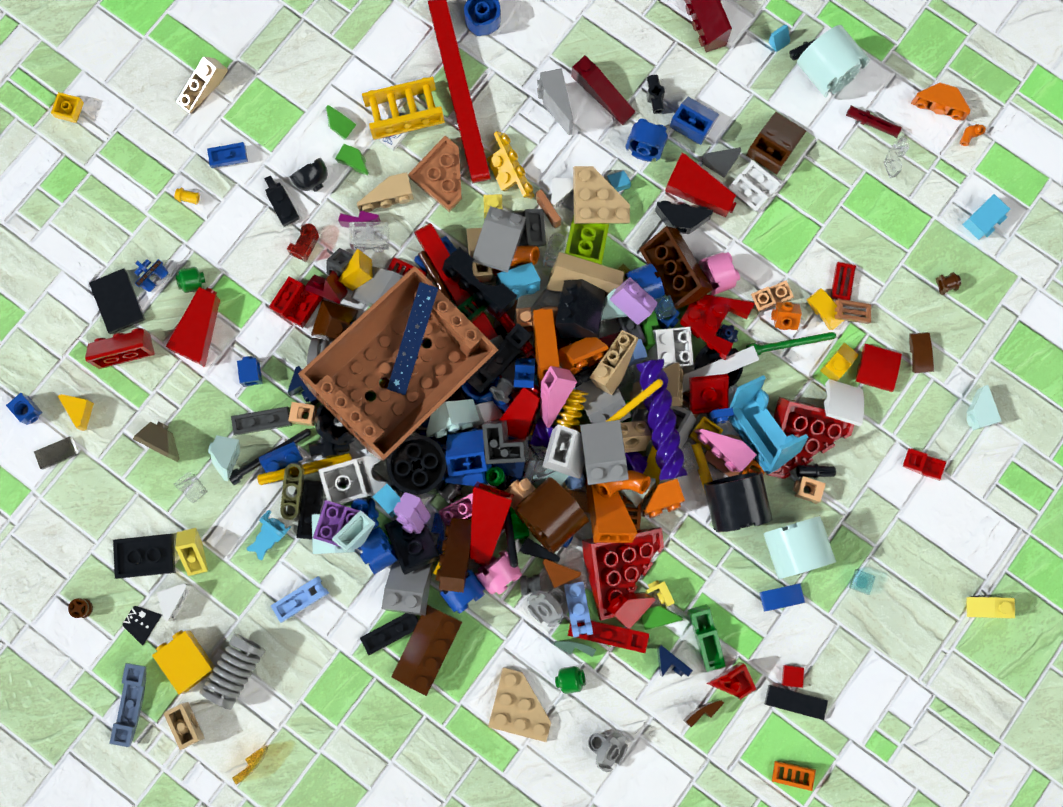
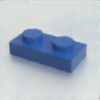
[207,142,248,168]
[707,407,734,424]
[259,442,303,473]

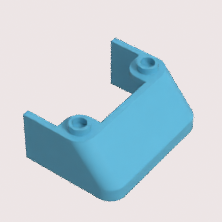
[729,375,808,474]

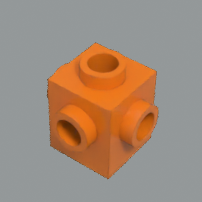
[771,302,802,330]

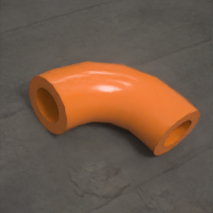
[492,245,540,276]
[595,470,651,498]

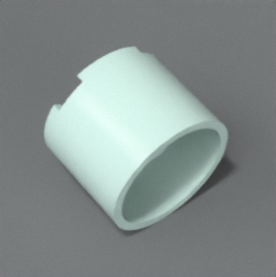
[797,25,870,98]
[763,516,836,579]

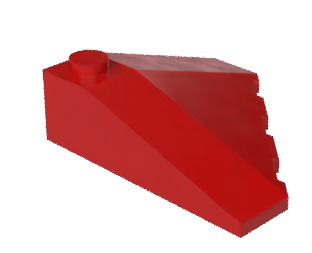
[766,397,854,479]
[582,527,664,621]

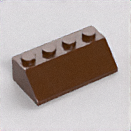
[639,226,713,310]
[391,605,462,696]

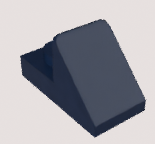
[288,366,320,405]
[657,645,693,677]

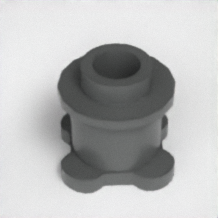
[489,378,515,403]
[437,483,462,504]

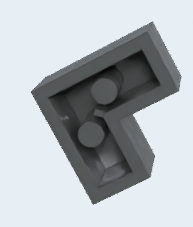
[482,420,530,464]

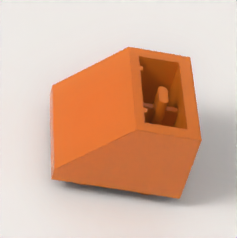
[558,337,609,375]
[643,479,685,518]

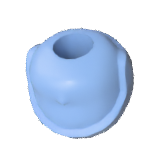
[565,472,585,490]

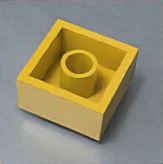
[51,92,84,123]
[689,416,723,450]

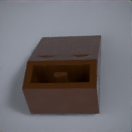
[746,112,806,175]

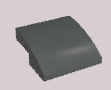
[511,209,546,247]

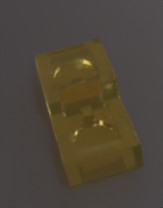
[232,745,268,785]

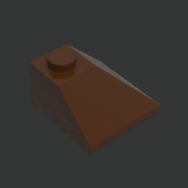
[311,300,359,341]

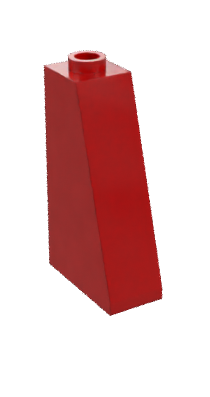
[665,153,737,218]
[166,287,220,367]
[500,385,541,439]
[470,481,514,565]

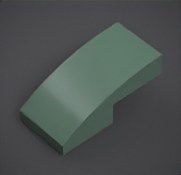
[553,641,596,657]

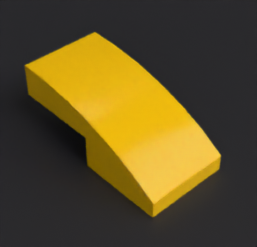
[806,288,845,330]

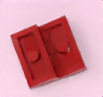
[269,276,323,328]
[855,343,902,392]

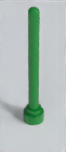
[746,332,836,355]

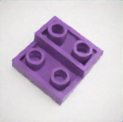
[313,500,364,547]

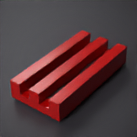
[830,262,856,301]

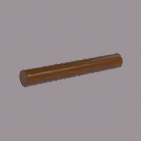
[418,251,452,300]

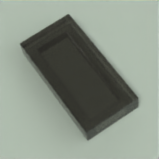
[34,436,79,470]

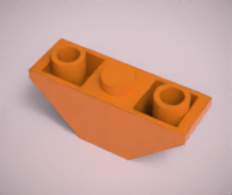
[911,82,970,121]

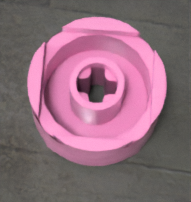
[698,252,740,295]
[475,550,522,595]

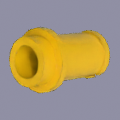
[174,187,200,205]

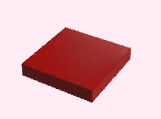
[689,374,729,414]

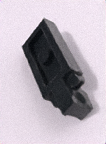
[264,175,300,227]

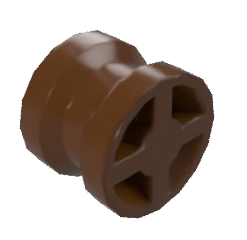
[68,598,93,618]

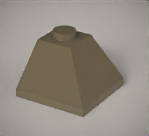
[133,421,180,462]

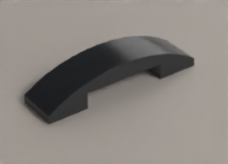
[466,323,532,394]

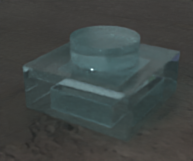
[654,295,677,319]
[849,569,876,595]

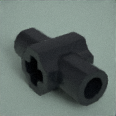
[647,75,665,114]
[309,438,350,459]

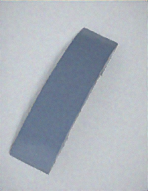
[109,663,146,747]

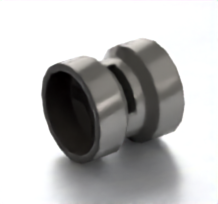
[520,574,541,595]

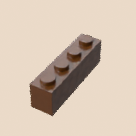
[436,518,472,593]

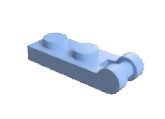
[271,576,329,623]
[564,582,593,638]

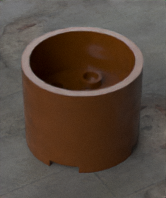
[513,477,589,554]

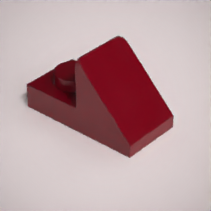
[305,271,348,304]

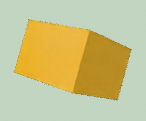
[338,249,373,291]
[58,394,94,431]

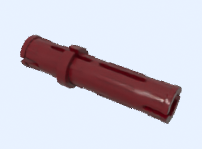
[846,105,902,138]

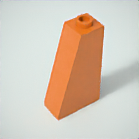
[533,309,560,389]
[585,477,637,543]

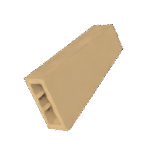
[546,252,626,296]

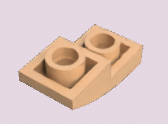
[751,280,794,312]

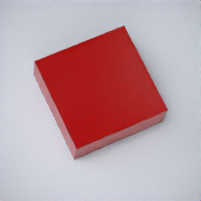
[782,665,804,688]

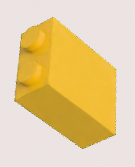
[152,630,215,695]

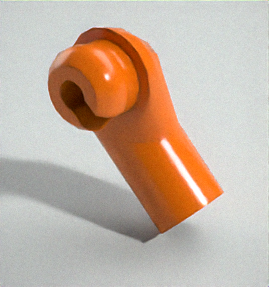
[960,124,986,146]

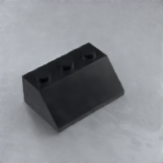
[555,279,606,339]

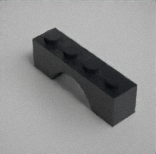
[442,247,517,319]

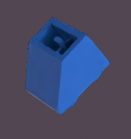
[670,96,720,145]
[445,429,492,477]

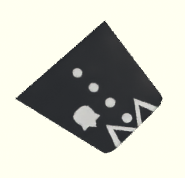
[123,606,162,646]

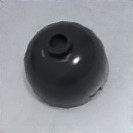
[289,157,328,192]

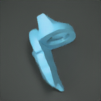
[246,510,291,560]

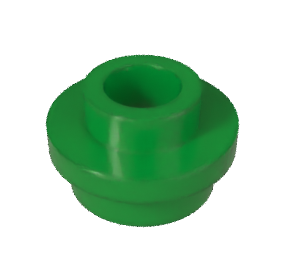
[486,467,505,486]

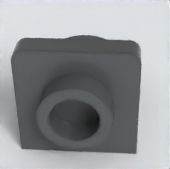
[326,248,353,278]

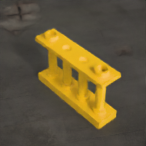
[362,76,445,140]

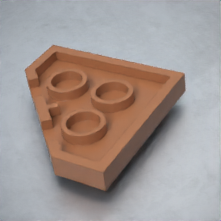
[408,136,462,212]

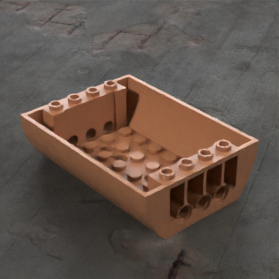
[298,266,498,461]

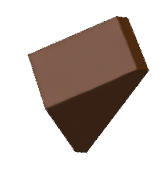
[543,559,581,588]

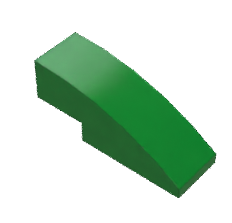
[688,604,726,672]

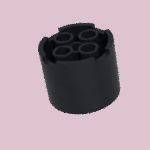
[386,435,448,499]
[704,472,772,532]

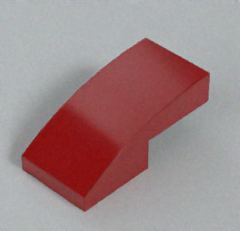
[902,448,946,481]

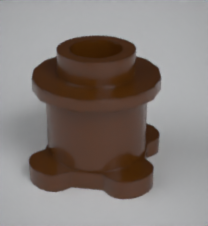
[936,272,961,295]

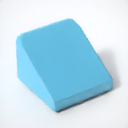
[768,24,790,52]
[607,171,631,192]

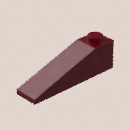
[571,55,636,125]

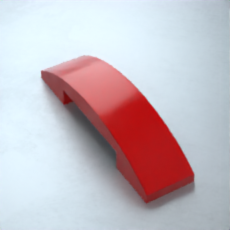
[568,621,649,653]

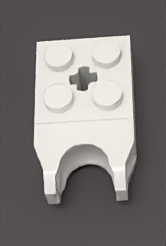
[318,456,394,505]

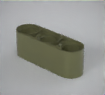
[280,462,305,520]

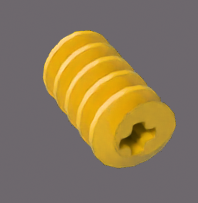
[555,389,588,431]

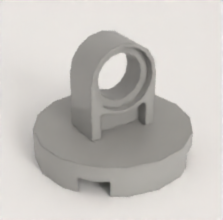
[527,588,565,627]
[588,732,628,773]

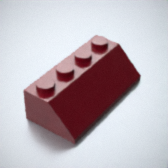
[684,0,732,53]

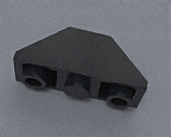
[655,201,713,234]

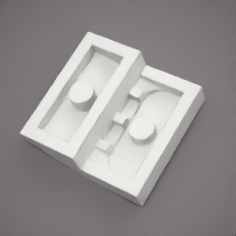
[728,160,781,212]
[824,379,864,426]

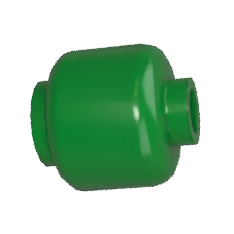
[176,267,205,293]
[555,666,586,694]

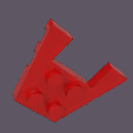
[680,295,755,360]

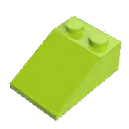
[565,215,609,265]

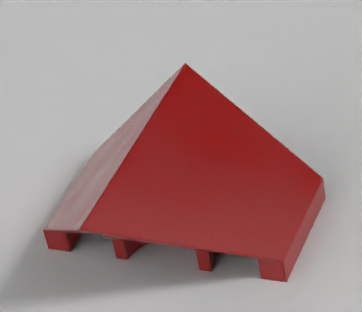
[706,662,756,700]

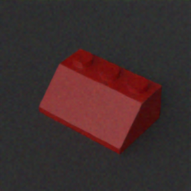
[85,328,155,369]

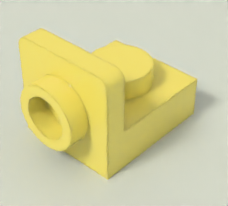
[483,194,503,219]
[645,580,675,607]

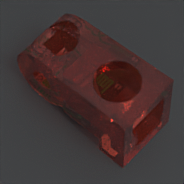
[287,224,319,262]

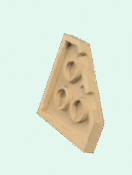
[573,166,630,224]
[488,667,551,742]

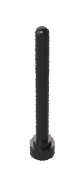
[229,429,311,485]
[495,475,518,568]

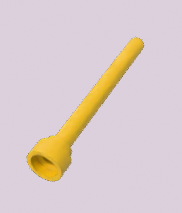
[605,379,663,422]

